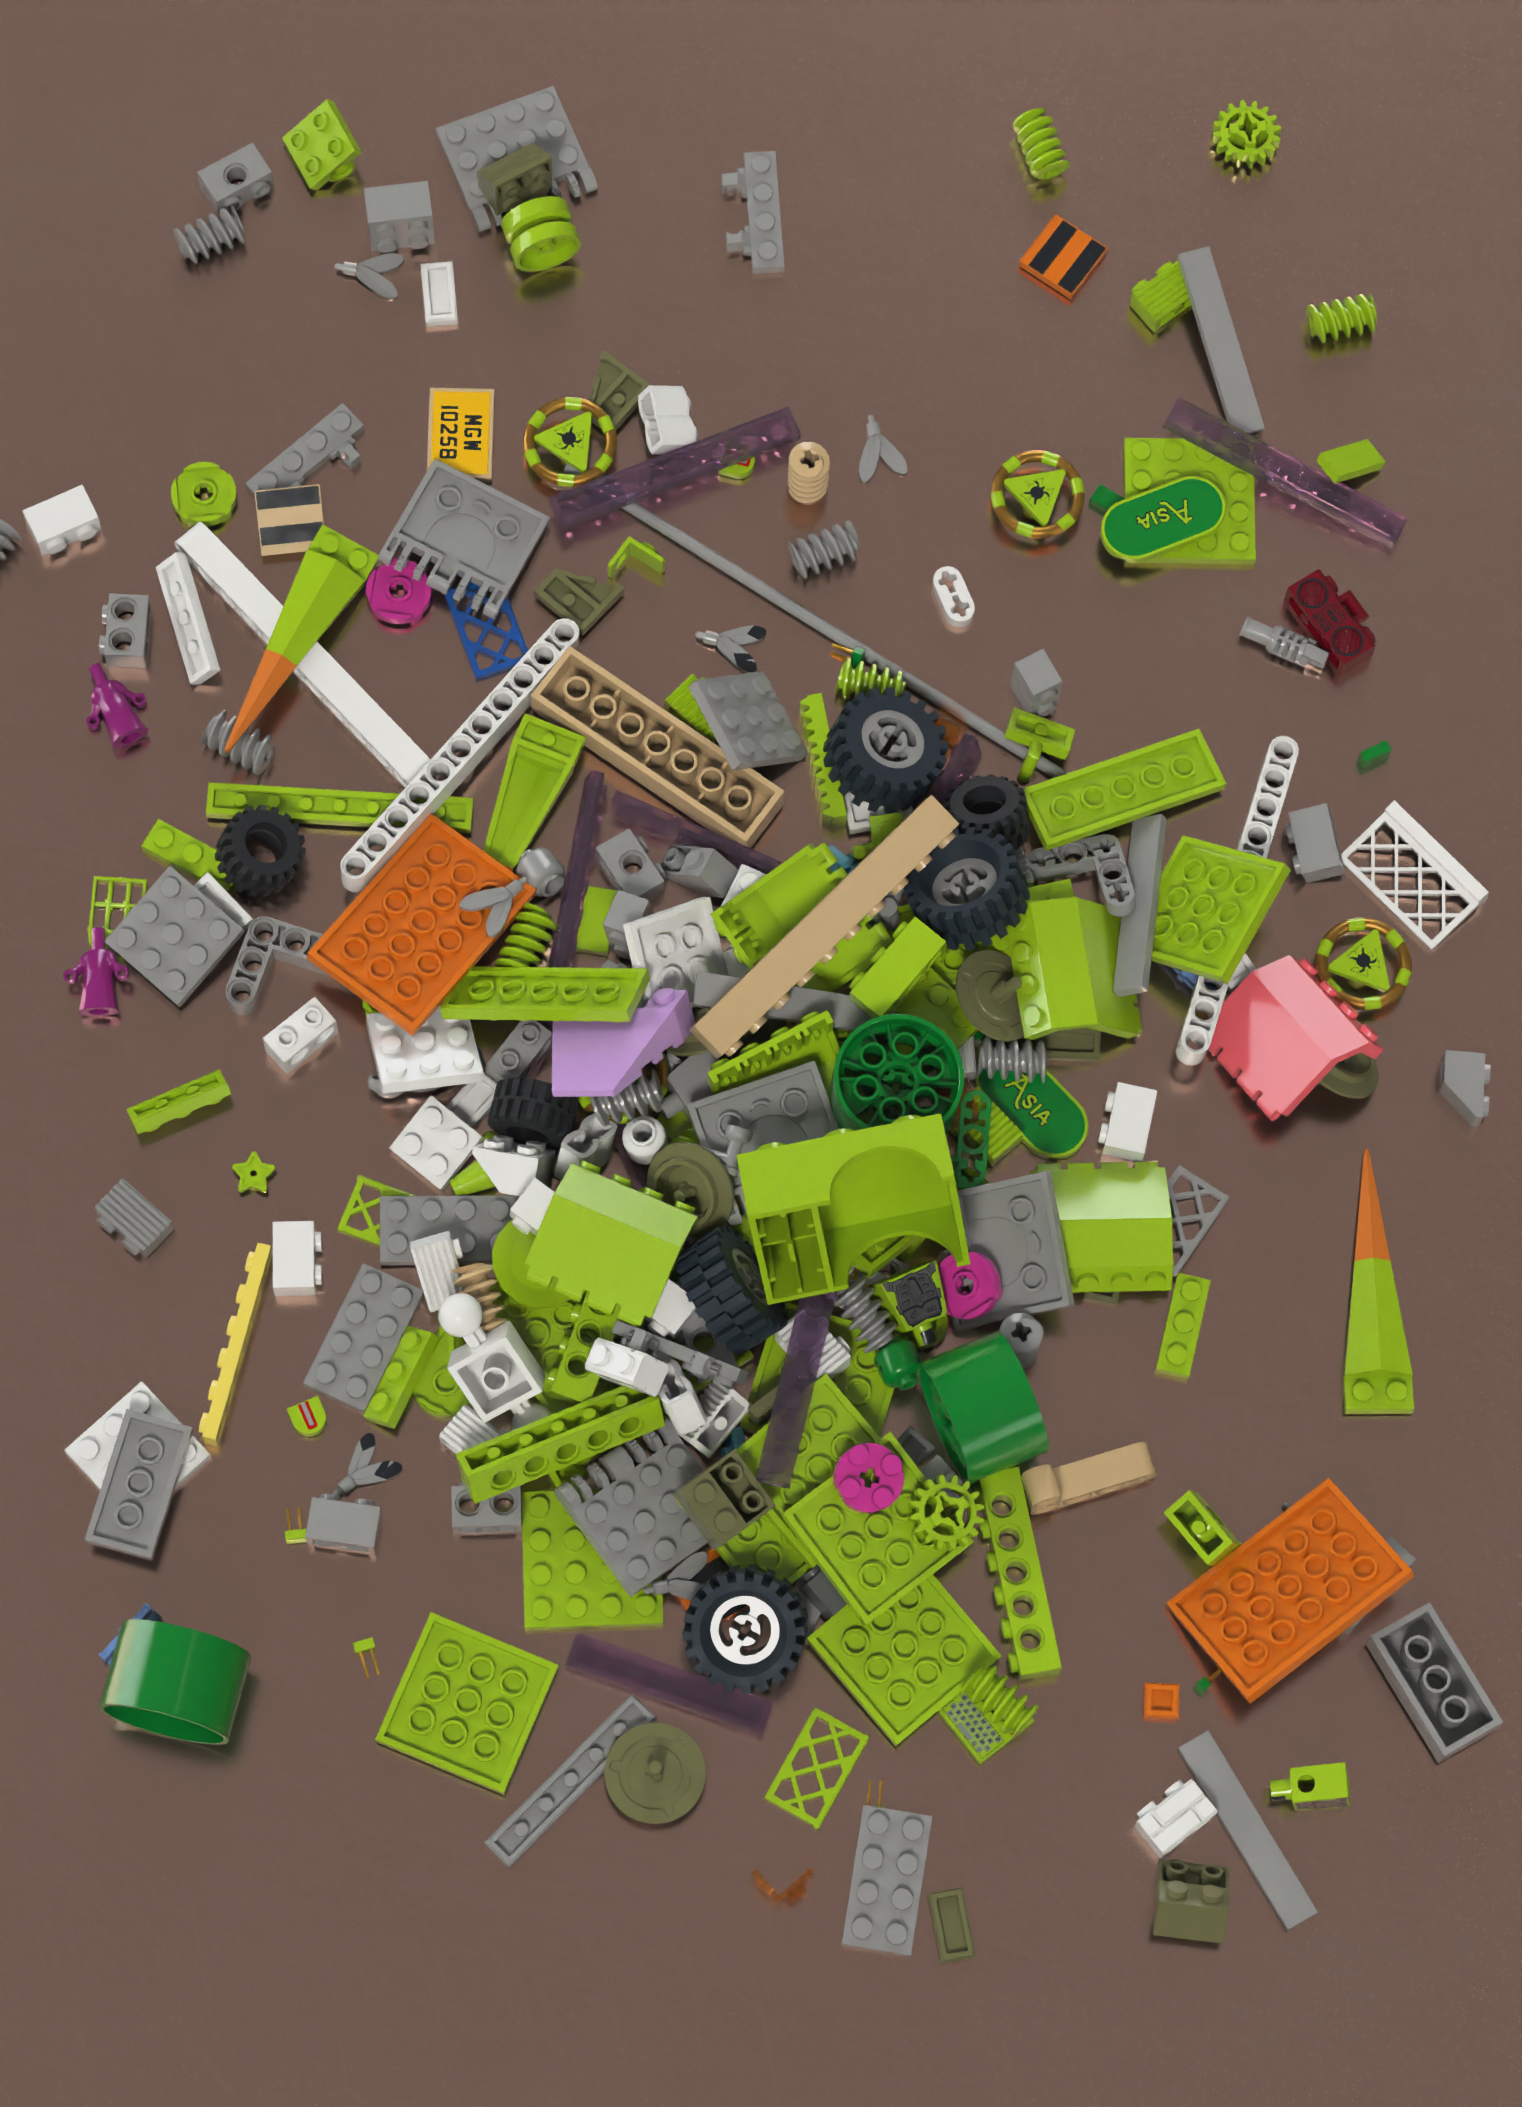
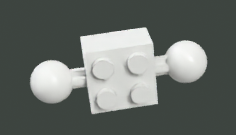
[438,1293,552,1431]

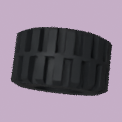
[943,774,1030,851]
[215,805,306,897]
[487,1077,579,1148]

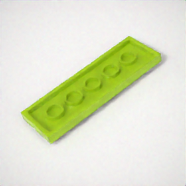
[1023,729,1227,851]
[439,966,650,1023]

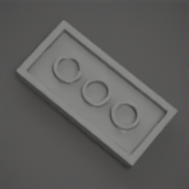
[380,1195,516,1265]
[303,1263,424,1414]
[84,1409,194,1561]
[841,1805,932,1957]

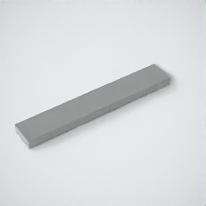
[1177,246,1265,439]
[1113,814,1167,997]
[692,971,896,1031]
[484,1693,657,1869]
[1177,1731,1318,1931]

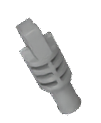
[1239,616,1329,669]

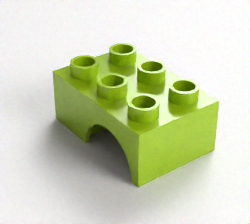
[737,1113,971,1305]

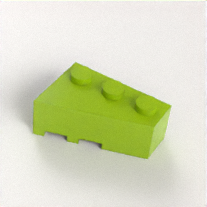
[849,917,946,1018]

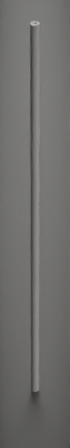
[563,463,1069,778]

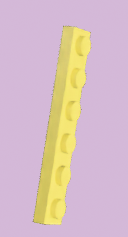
[199,1243,273,1447]

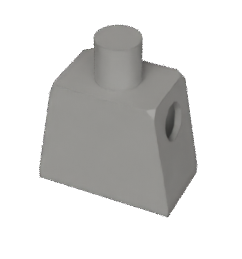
[660,1052,719,1123]

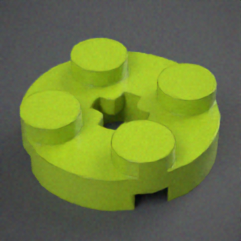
[171,462,237,527]

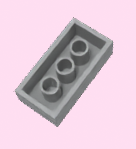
[1365,1602,1503,1763]

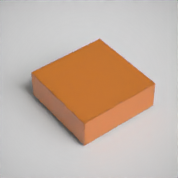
[1143,1682,1180,1721]

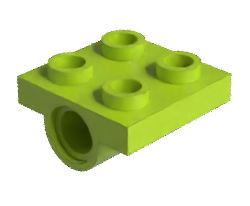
[282,99,362,191]

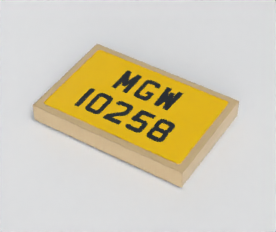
[427,388,495,483]

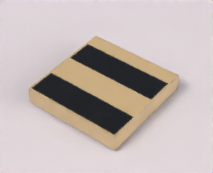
[254,484,324,556]

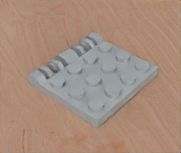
[435,86,598,233]
[377,458,550,619]
[686,1060,839,1227]
[939,1171,1075,1331]
[554,1415,708,1598]

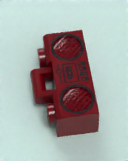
[1284,569,1376,676]

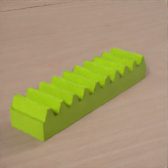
[799,693,847,829]

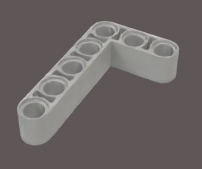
[226,916,331,1016]

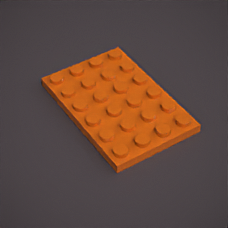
[306,813,536,1036]
[1166,1478,1415,1704]

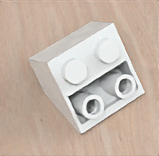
[472,1135,556,1196]

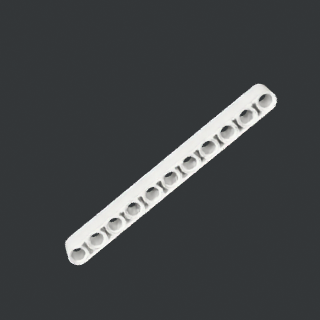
[174,522,430,788]
[340,618,579,893]
[1176,736,1299,1066]

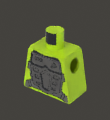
[867,1260,947,1347]
[1270,1762,1351,1810]

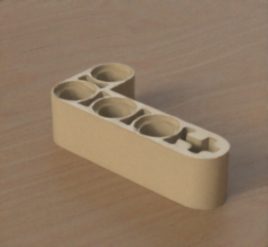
[1021,1442,1157,1515]

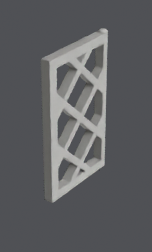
[1167,1165,1230,1276]

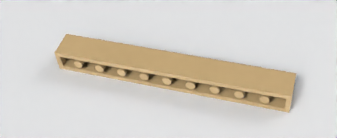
[689,795,959,1059]

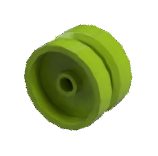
[501,196,581,272]

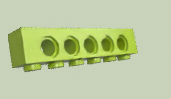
[546,1290,622,1406]
[456,1386,665,1504]
[972,1467,1062,1682]

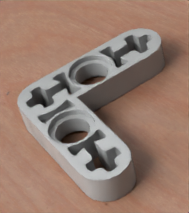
[1026,834,1136,917]

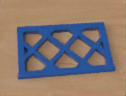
[444,583,528,680]

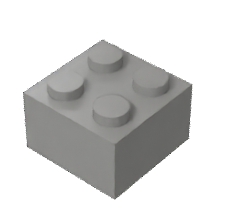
[364,181,435,253]

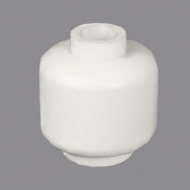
[622,1116,668,1165]

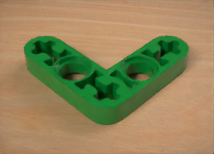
[950,1090,991,1188]

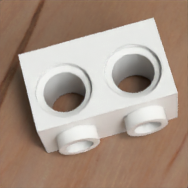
[263,997,338,1074]

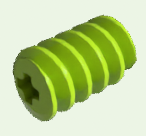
[1013,108,1070,180]
[1306,293,1377,344]
[835,657,907,700]
[494,903,558,967]
[960,1664,1039,1739]

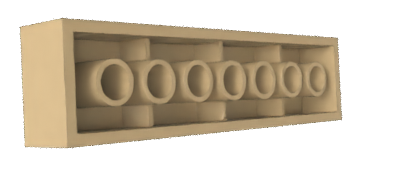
[530,645,785,855]

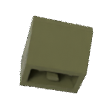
[477,142,553,216]
[673,1449,776,1550]
[1153,1859,1229,1944]

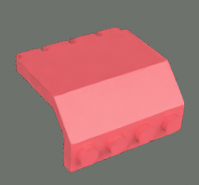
[1207,955,1384,1121]

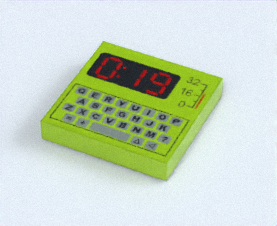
[937,1667,1035,1765]

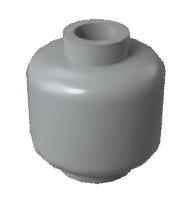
[516,847,565,897]

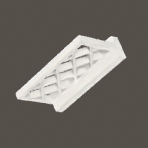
[1341,800,1489,951]

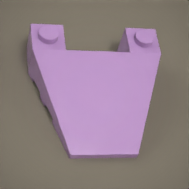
[552,988,695,1097]

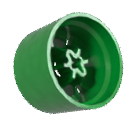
[829,1014,964,1135]
[917,1331,1049,1484]
[99,1619,252,1745]

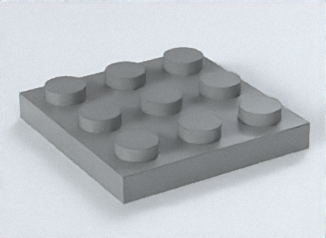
[689,671,808,771]
[104,866,246,1007]

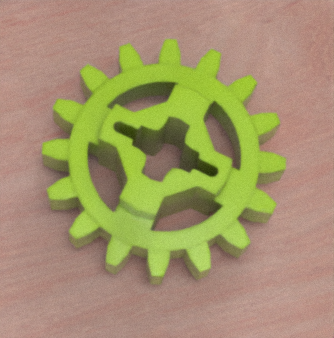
[1212,100,1281,169]
[908,1475,984,1551]

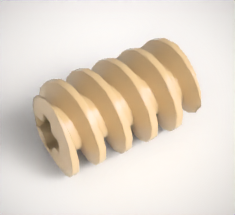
[788,442,830,504]
[451,1263,507,1333]

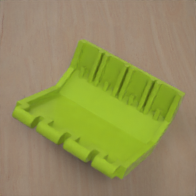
[710,842,894,1024]
[1006,897,1143,1040]
[707,1010,876,1125]
[524,1160,700,1328]
[1030,1161,1173,1293]

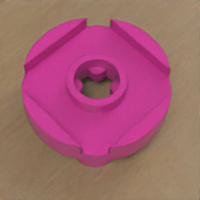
[366,559,432,624]
[938,1252,1003,1320]
[833,1443,904,1514]

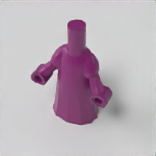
[86,663,149,748]
[63,927,130,1017]

